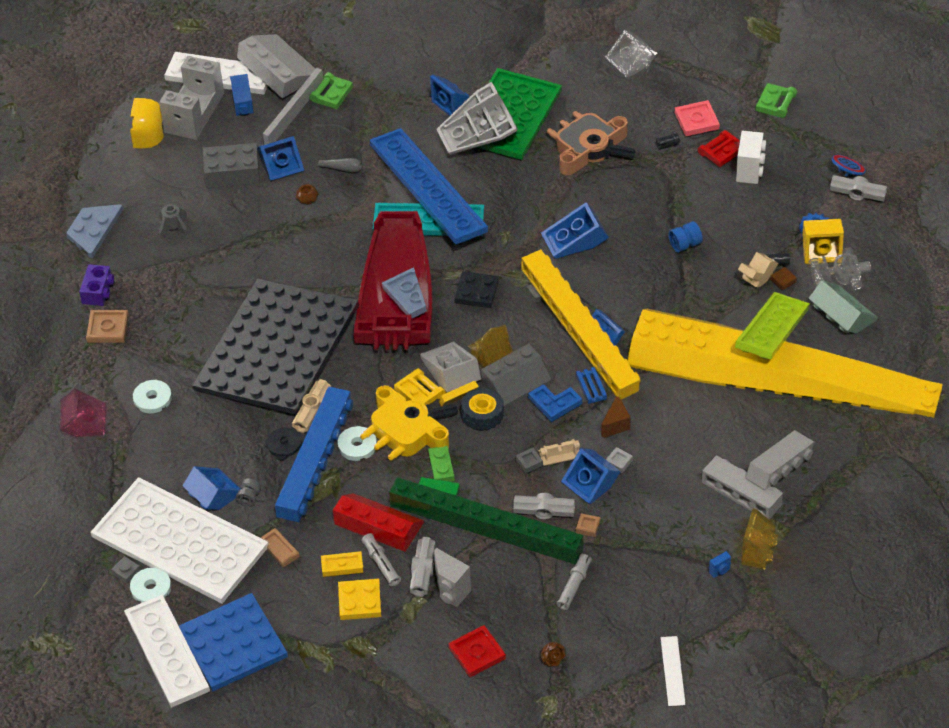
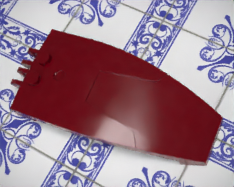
[354,211,433,350]

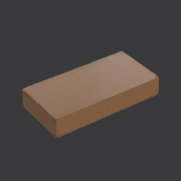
[261,528,300,568]

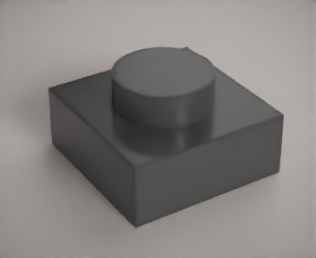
[516,448,543,473]
[111,556,141,584]

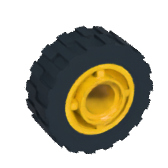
[461,388,504,430]

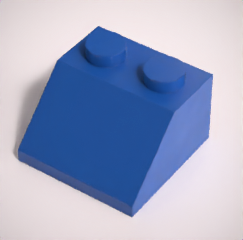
[430,75,469,116]
[257,136,304,181]
[561,448,621,504]
[183,466,241,510]

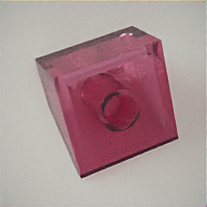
[60,388,106,437]

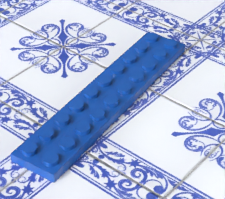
[370,128,488,244]

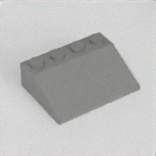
[237,34,315,98]

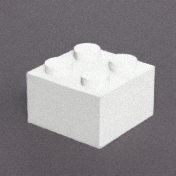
[736,131,766,184]

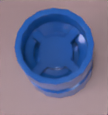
[668,221,703,253]

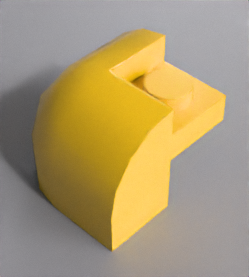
[130,98,164,148]

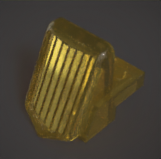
[468,324,513,368]

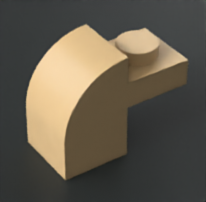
[738,252,778,287]

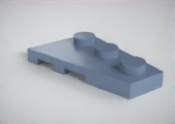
[382,267,427,318]

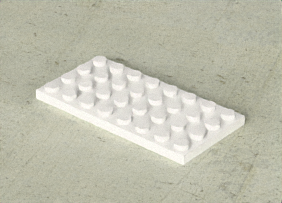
[91,477,268,604]

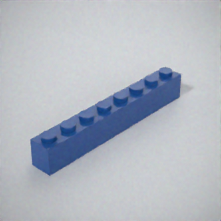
[275,386,353,522]

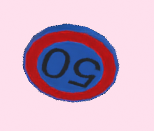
[832,155,866,177]

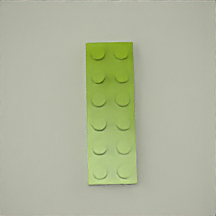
[735,292,810,359]

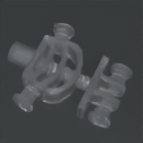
[808,248,871,290]

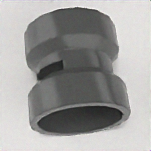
[236,478,261,506]

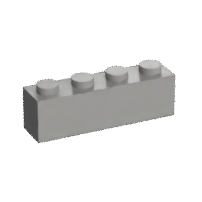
[746,430,814,490]
[702,455,783,521]

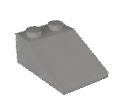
[420,342,481,392]

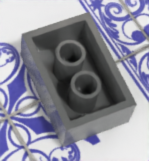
[203,143,260,188]

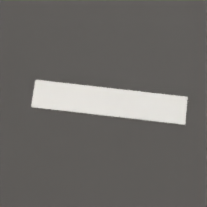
[661,636,685,706]

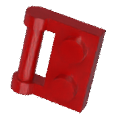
[697,130,740,167]

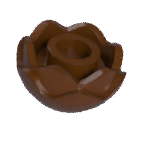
[296,184,319,205]
[541,642,565,667]

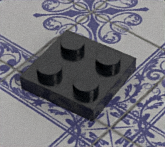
[454,271,499,308]

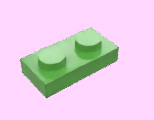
[428,446,454,482]

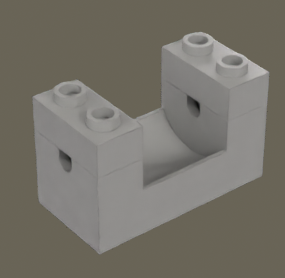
[159,56,224,140]

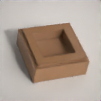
[576,513,601,537]

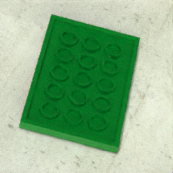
[477,68,562,160]

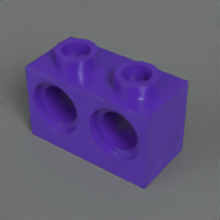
[79,264,114,306]

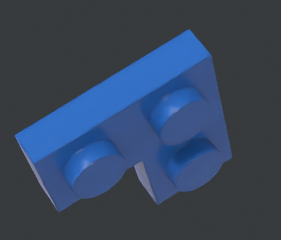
[528,384,582,422]

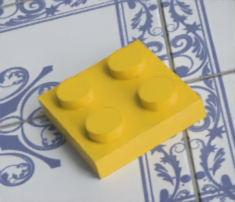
[338,579,381,620]

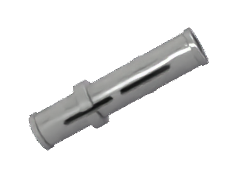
[361,533,401,587]
[557,554,592,610]

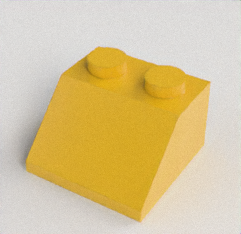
[803,219,844,264]

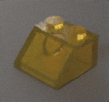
[741,508,778,569]

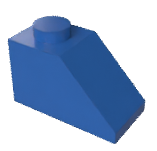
[230,74,254,116]

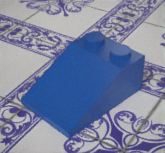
[541,202,609,259]

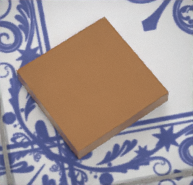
[86,310,129,343]

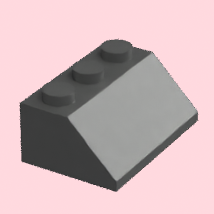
[481,344,551,408]

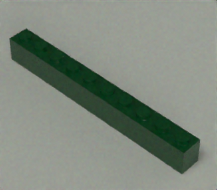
[389,477,584,565]

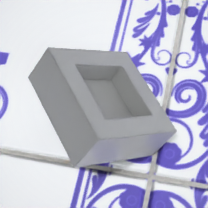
[606,447,633,473]

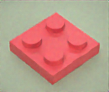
[675,100,720,137]

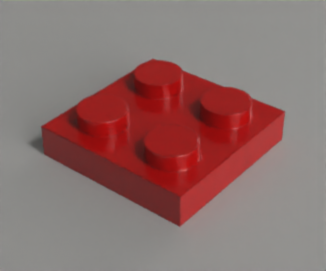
[448,625,506,677]

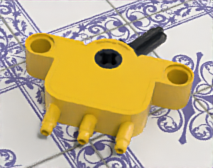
[360,385,458,460]

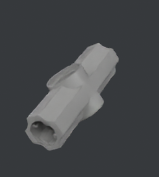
[830,175,887,202]
[513,493,575,520]
[410,537,435,597]

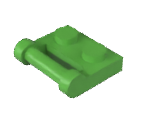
[309,72,353,109]
[756,83,797,118]

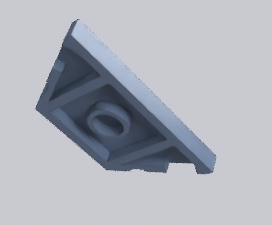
[66,204,123,258]

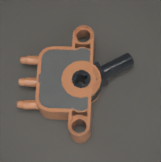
[547,111,636,175]

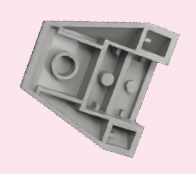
[437,82,518,155]

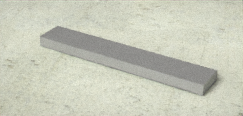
[263,68,323,145]

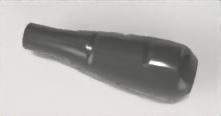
[318,158,362,173]

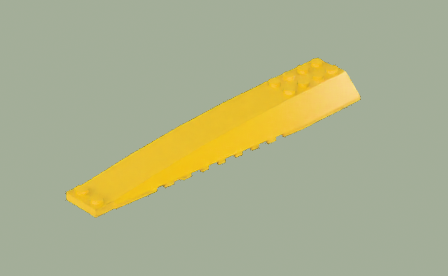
[628,309,943,418]

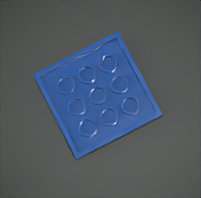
[179,593,288,692]

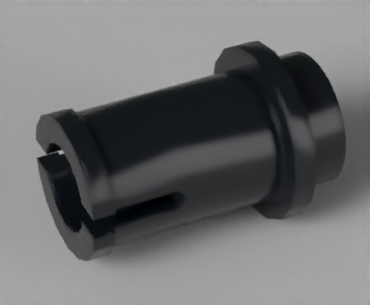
[656,132,680,150]
[767,251,790,266]

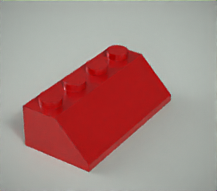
[333,493,424,552]

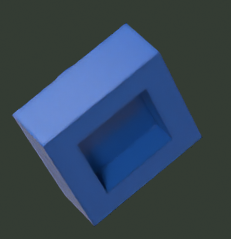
[709,551,731,578]

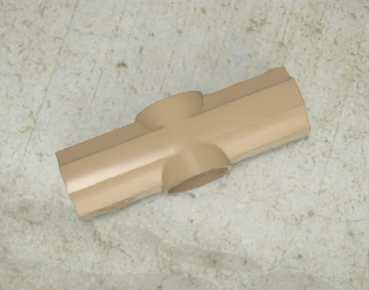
[292,379,331,433]

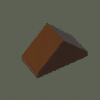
[601,396,631,438]

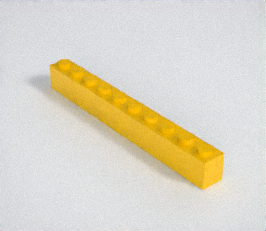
[521,249,641,399]

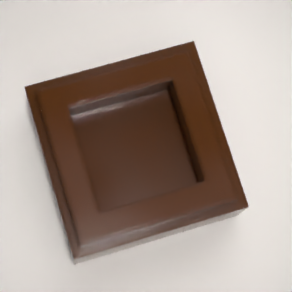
[770,267,797,291]

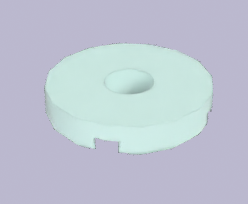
[133,380,172,414]
[338,426,376,461]
[130,568,171,603]

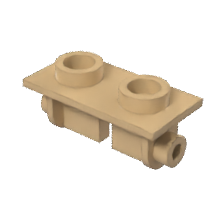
[538,439,580,466]

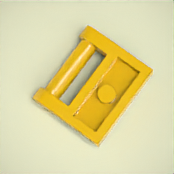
[394,368,446,405]

